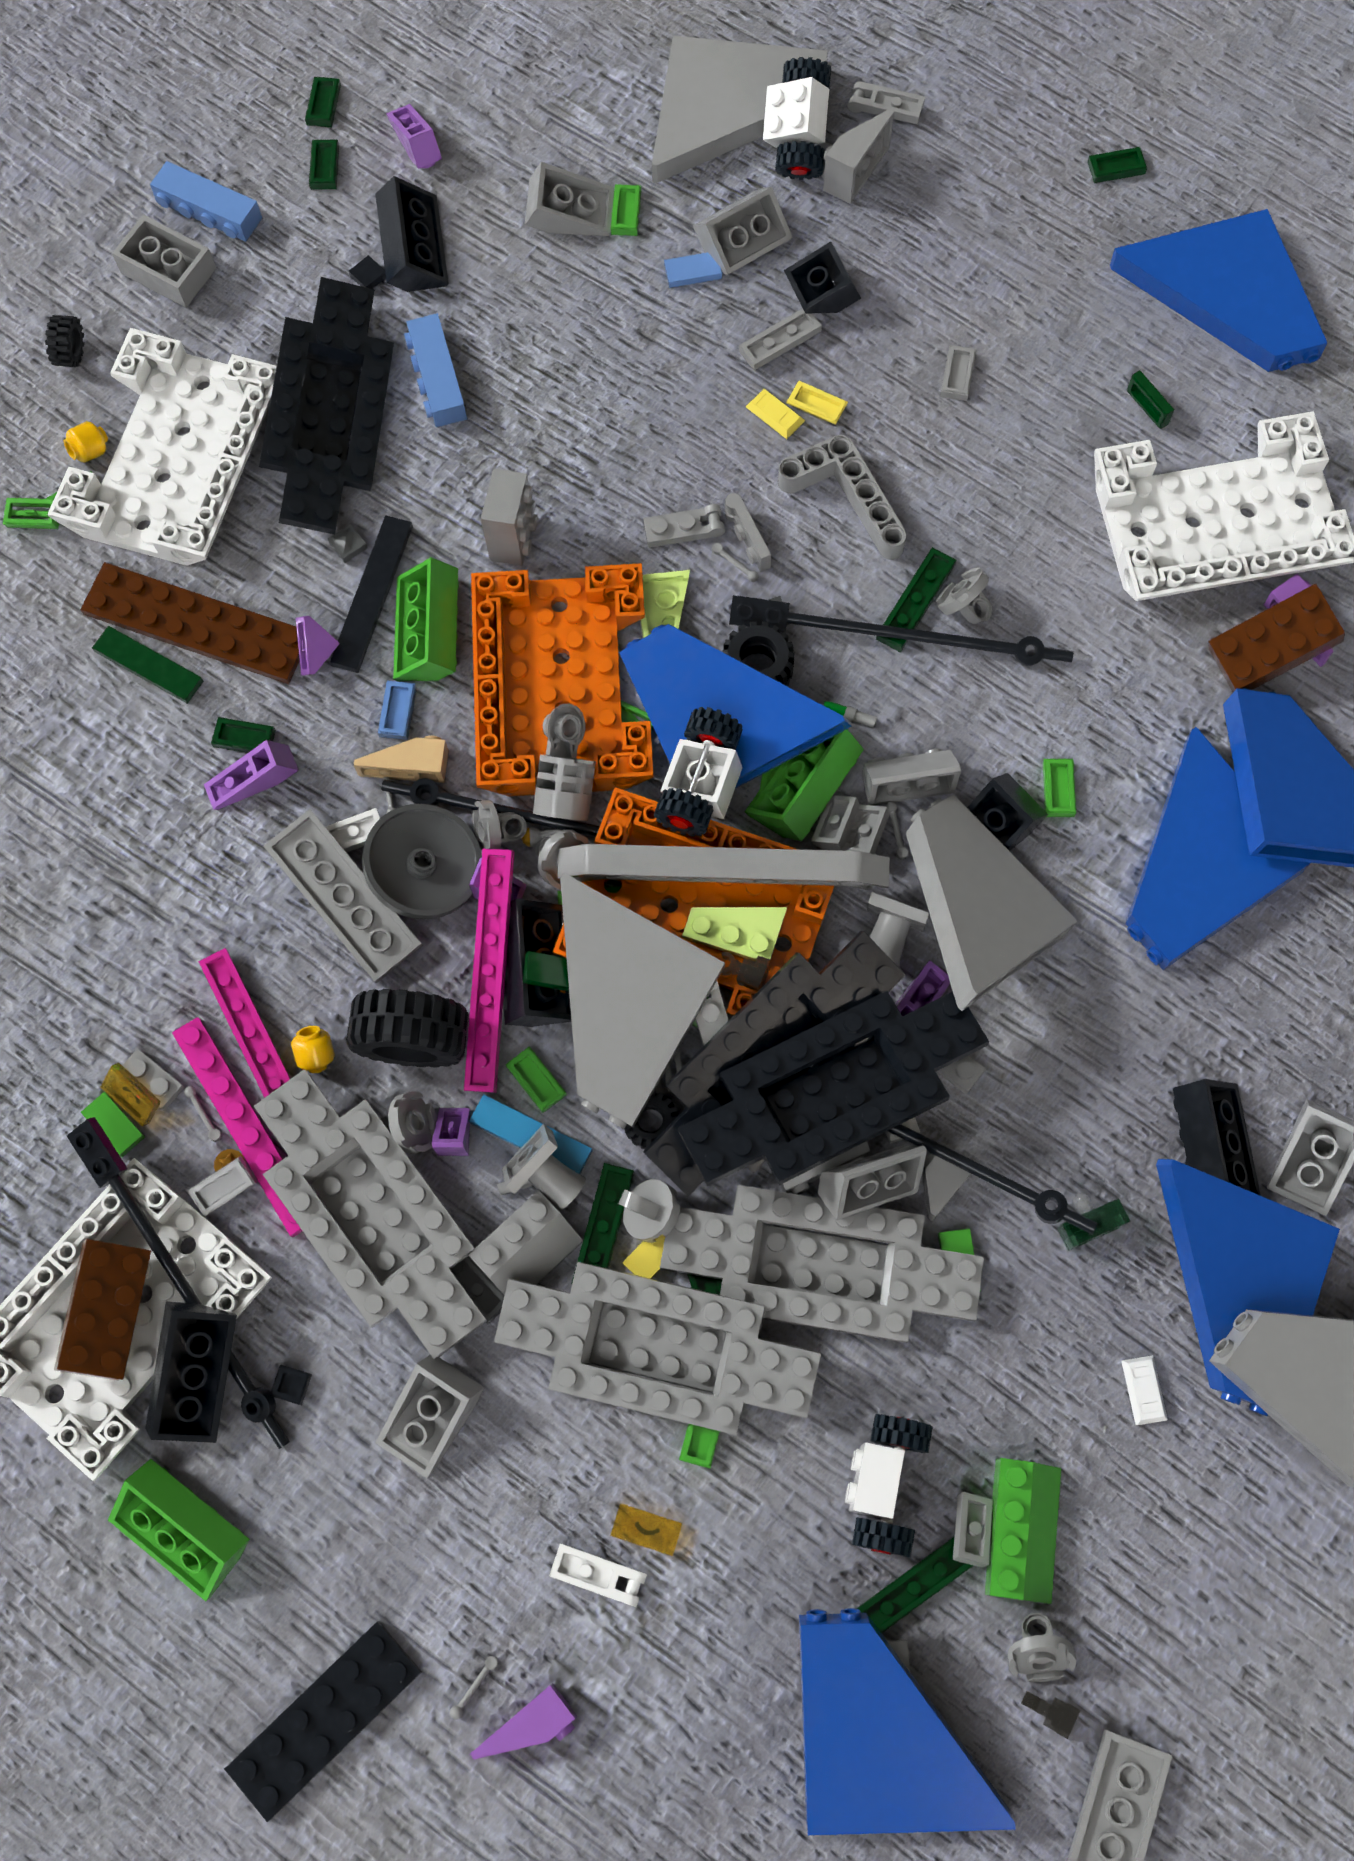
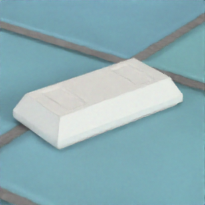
[1121,1355,1168,1425]

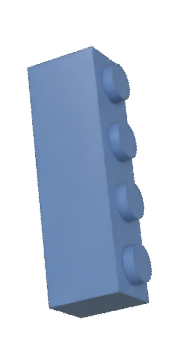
[150,161,262,242]
[404,313,467,427]

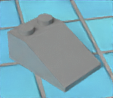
[822,109,894,204]
[525,162,614,236]
[1267,1099,1354,1216]
[375,1355,484,1479]

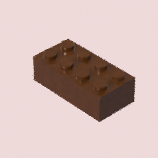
[1208,583,1345,692]
[54,1239,151,1381]

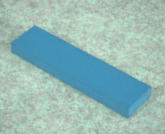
[469,1094,593,1174]

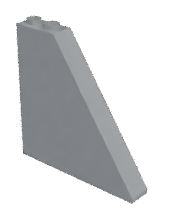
[652,36,832,183]
[906,794,1078,1011]
[560,872,725,1129]
[1209,1309,1354,1488]

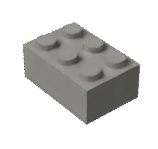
[112,214,217,308]
[481,468,538,566]

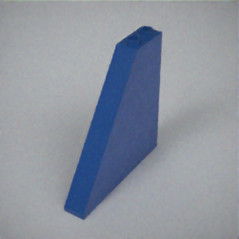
[1110,209,1327,372]
[619,624,852,789]
[1223,688,1354,868]
[1126,727,1310,970]
[1156,1159,1340,1416]
[799,1608,1015,1836]

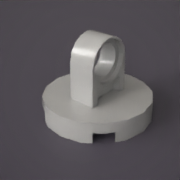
[936,567,992,624]
[472,800,527,854]
[535,830,590,889]
[380,1091,437,1154]
[618,1179,680,1243]
[1007,1613,1076,1682]

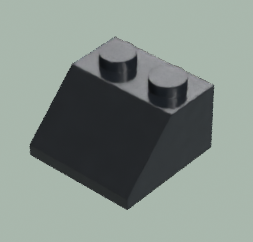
[784,241,861,314]
[967,773,1048,851]

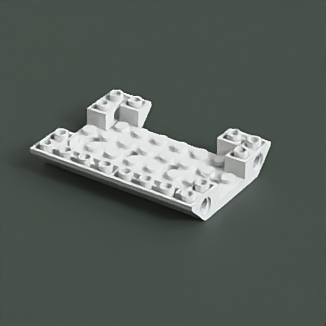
[48,328,277,566]
[1094,411,1354,601]
[0,1158,272,1481]

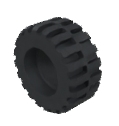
[346,989,469,1068]

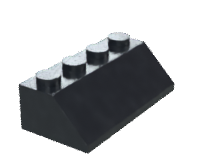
[375,176,449,292]
[503,899,572,1027]
[1173,1079,1261,1196]
[145,1301,237,1443]

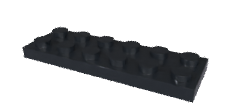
[224,1621,422,1822]

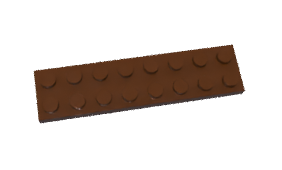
[80,562,300,684]

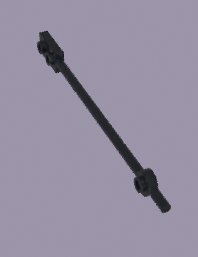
[729,595,1074,666]
[381,778,600,837]
[789,1067,1098,1235]
[67,1117,290,1449]

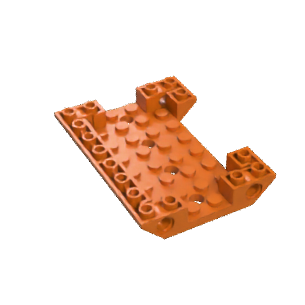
[471,563,653,797]
[553,787,834,1016]

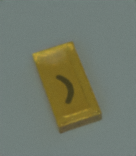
[100,1063,161,1127]
[610,1503,682,1556]

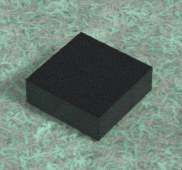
[349,255,386,289]
[271,1365,312,1406]

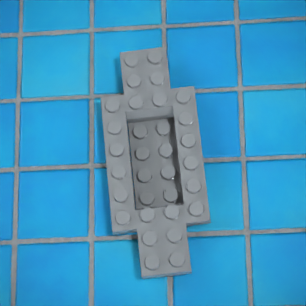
[253,1069,487,1360]
[660,1185,984,1343]
[494,1262,821,1435]

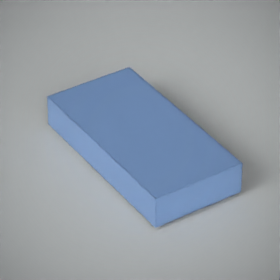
[664,252,722,288]
[378,681,417,740]

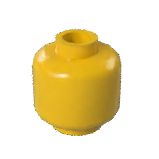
[64,421,108,463]
[291,1026,335,1073]

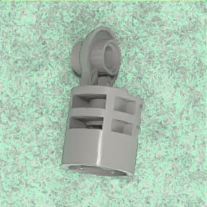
[533,703,596,821]

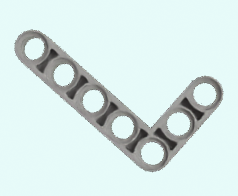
[778,435,906,560]

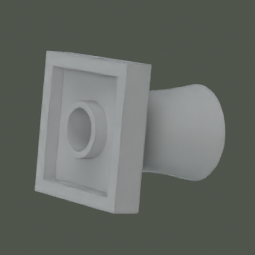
[867,892,929,967]
[502,1124,586,1211]

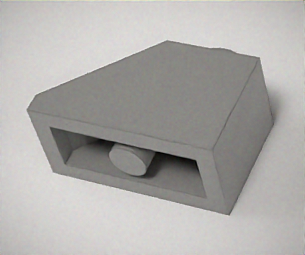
[922,1145,971,1222]

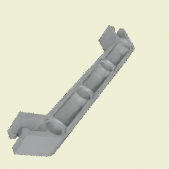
[557,844,890,890]

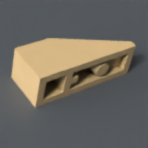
[354,735,449,783]

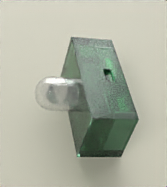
[1057,1192,1130,1251]

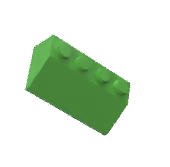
[393,557,459,681]
[745,729,864,841]
[984,1458,1061,1604]
[108,1459,250,1602]

